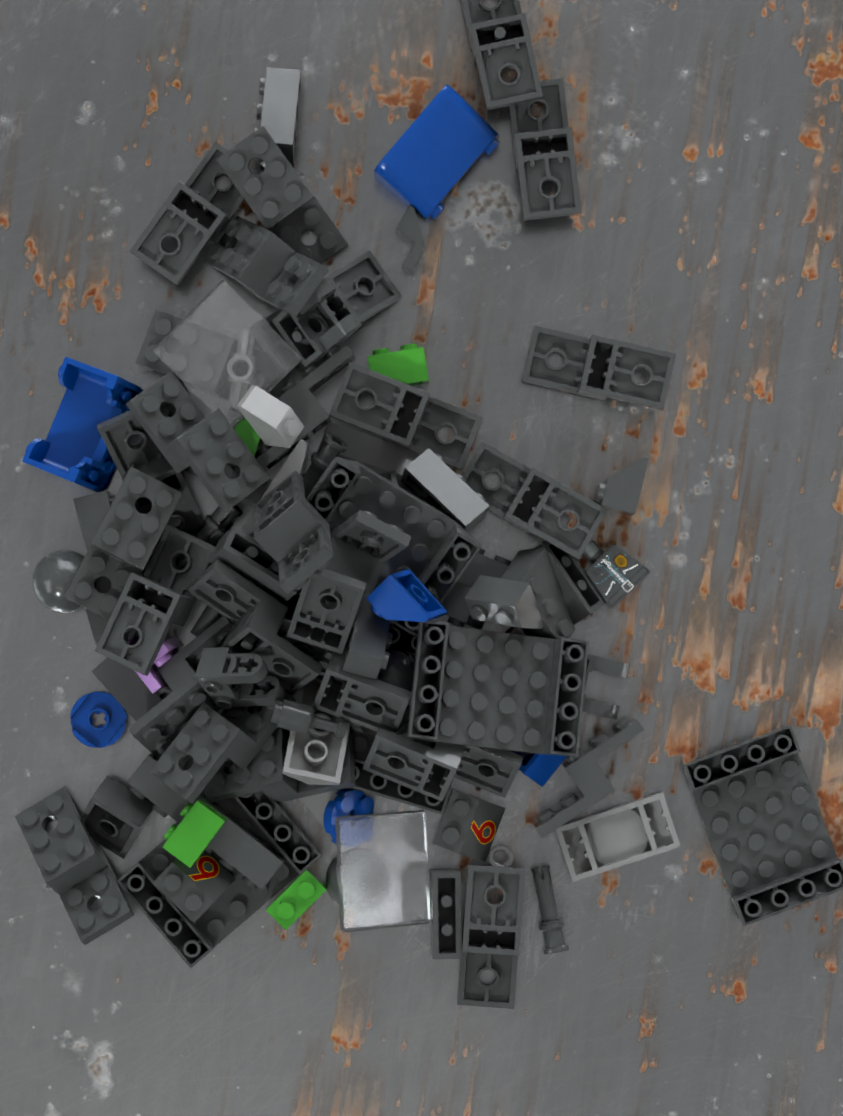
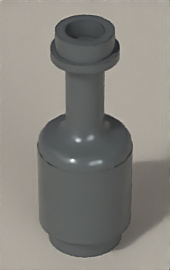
[270,699,348,738]

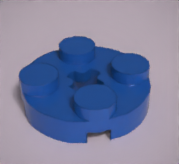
[70,691,128,748]
[323,789,374,847]

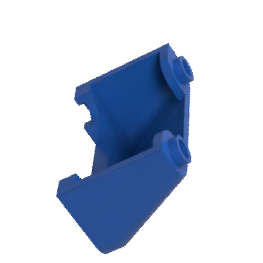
[374,84,500,222]
[22,356,143,492]

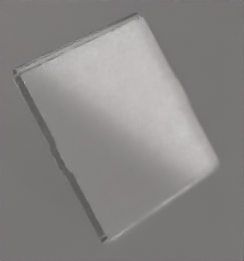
[152,280,302,428]
[336,810,431,933]

